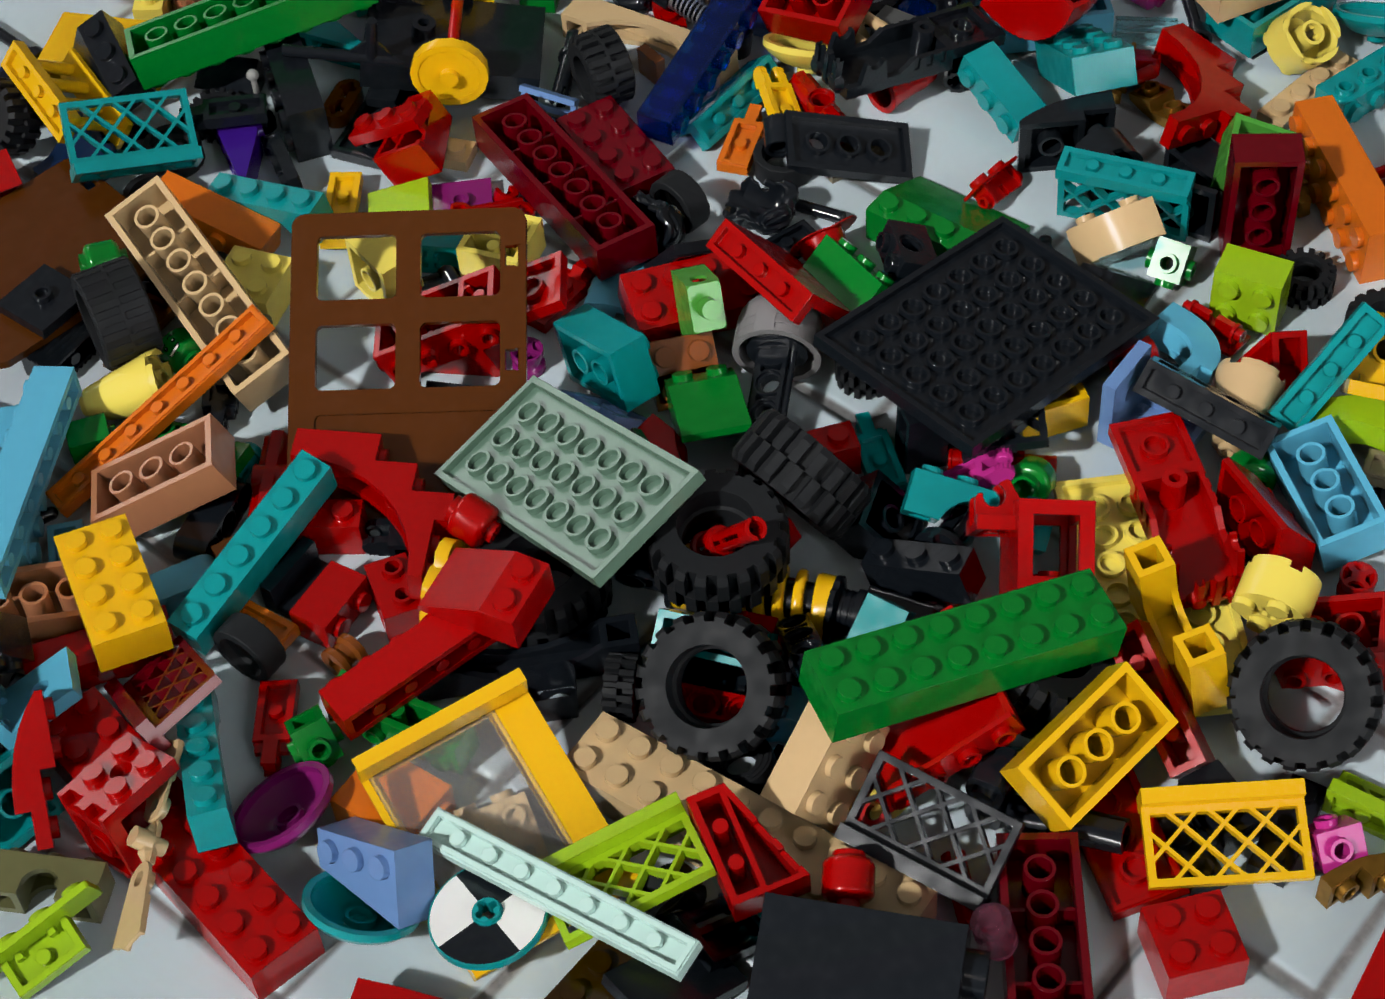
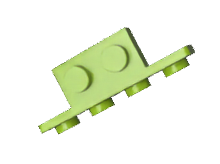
[0,880,103,999]

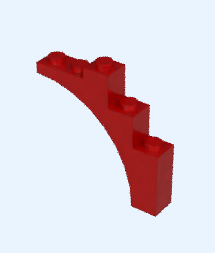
[1153,23,1252,150]
[290,428,455,600]

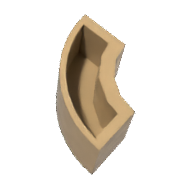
[1066,195,1166,266]

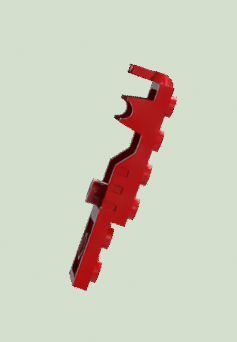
[1108,412,1245,610]

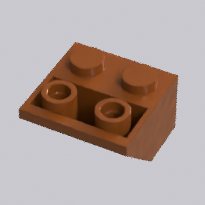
[649,331,719,412]

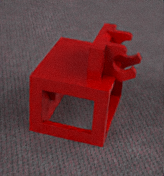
[966,479,1096,594]

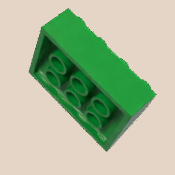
[866,176,1030,257]

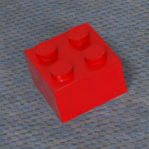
[1137,889,1250,999]

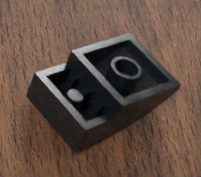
[1017,90,1116,173]

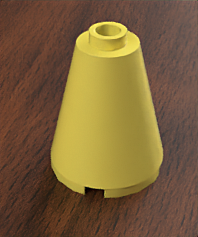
[79,348,174,420]

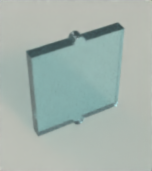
[1099,239,1156,266]

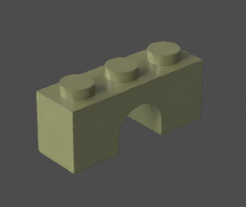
[0,848,116,924]

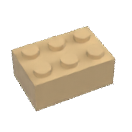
[760,701,890,834]

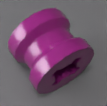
[510,337,546,380]

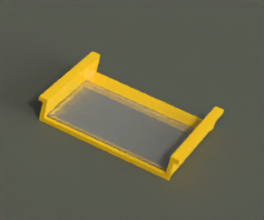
[351,668,638,982]

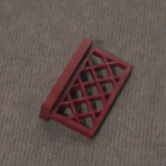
[103,635,223,752]

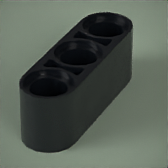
[173,480,252,560]
[776,614,824,689]

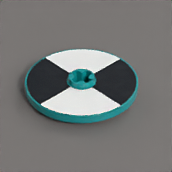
[428,869,549,971]

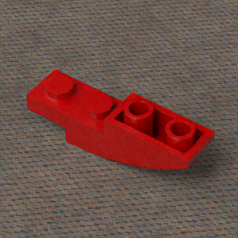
[12,690,63,851]

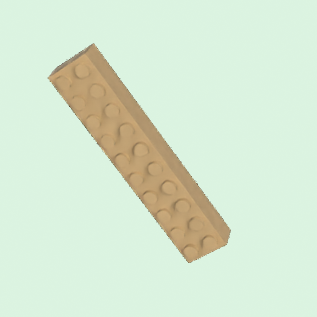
[567,711,938,919]

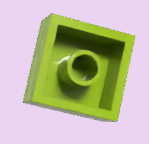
[1209,243,1294,335]

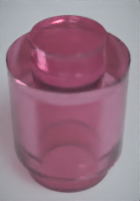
[970,902,1019,961]

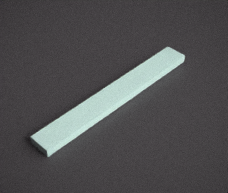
[418,807,703,982]

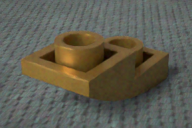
[1128,80,1189,128]
[1315,853,1385,909]

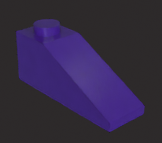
[215,124,265,179]

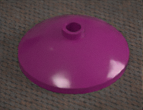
[234,761,334,854]

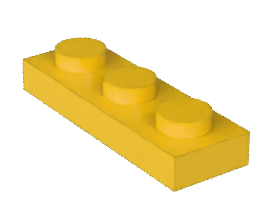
[319,172,364,249]

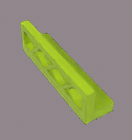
[1322,770,1385,840]

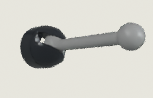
[246,69,277,135]

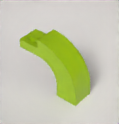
[1309,395,1385,452]

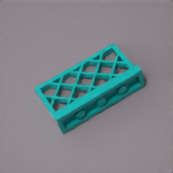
[57,88,204,183]
[1055,146,1196,242]

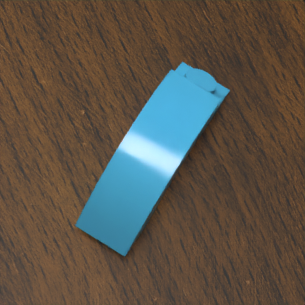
[1150,302,1221,385]

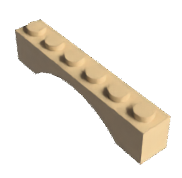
[561,0,739,90]

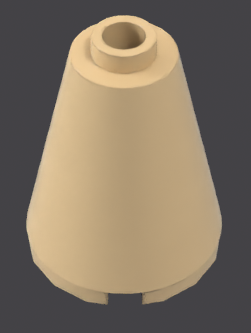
[1212,357,1287,458]

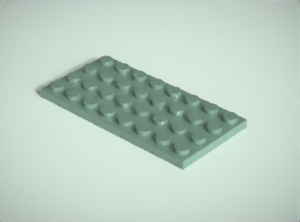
[434,375,706,588]

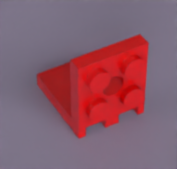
[56,732,180,880]

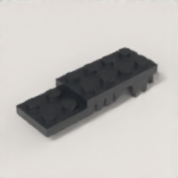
[810,2,1006,100]

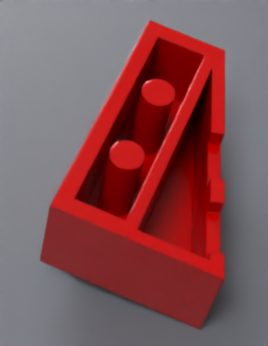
[373,89,453,186]
[686,783,811,923]

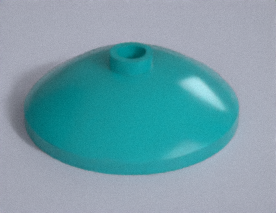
[1332,1,1385,43]
[301,871,421,945]

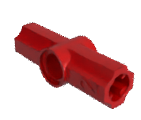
[788,70,846,145]
[248,430,288,517]

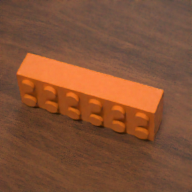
[1289,95,1385,284]

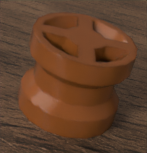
[321,633,368,676]

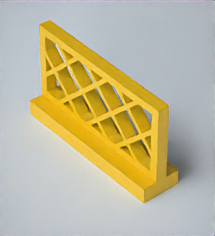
[1136,778,1315,890]

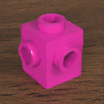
[1299,814,1368,874]

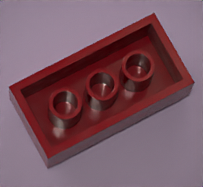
[555,95,675,199]
[1218,133,1306,257]

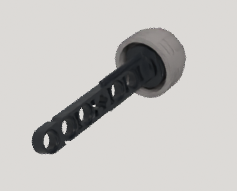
[732,294,825,552]

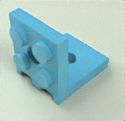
[0,646,83,751]

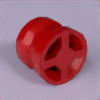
[1336,561,1378,595]

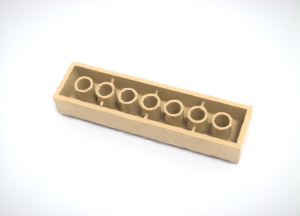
[104,175,289,412]

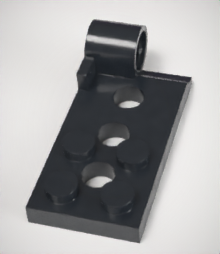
[763,110,913,184]

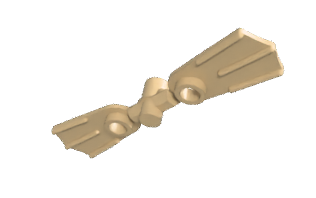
[112,739,184,951]

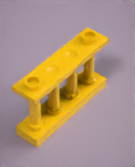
[1,40,134,149]

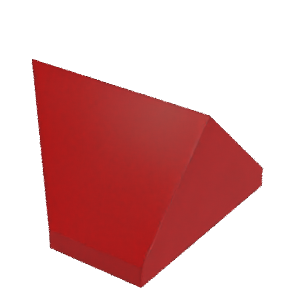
[1236,330,1308,391]

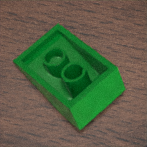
[664,364,752,443]

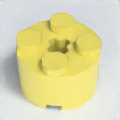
[1263,2,1341,75]
[1231,554,1322,634]

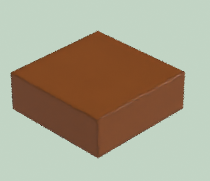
[637,43,666,87]

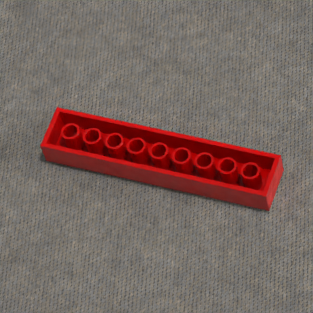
[49,686,325,999]

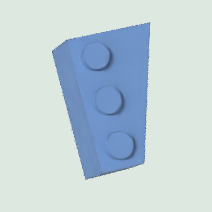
[317,816,435,930]

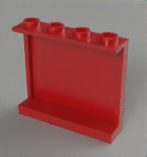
[705,218,851,327]
[868,604,1026,813]

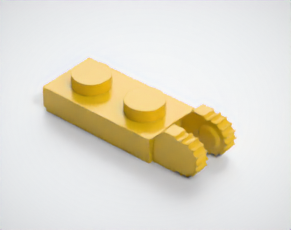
[753,66,801,116]

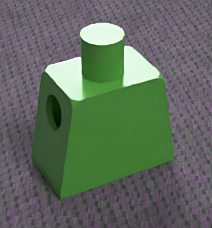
[671,264,727,335]

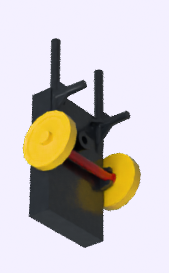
[282,0,546,106]

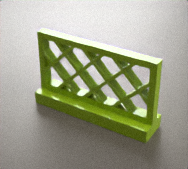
[541,791,717,950]

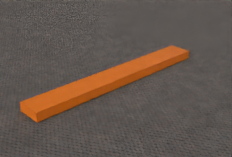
[45,304,275,518]

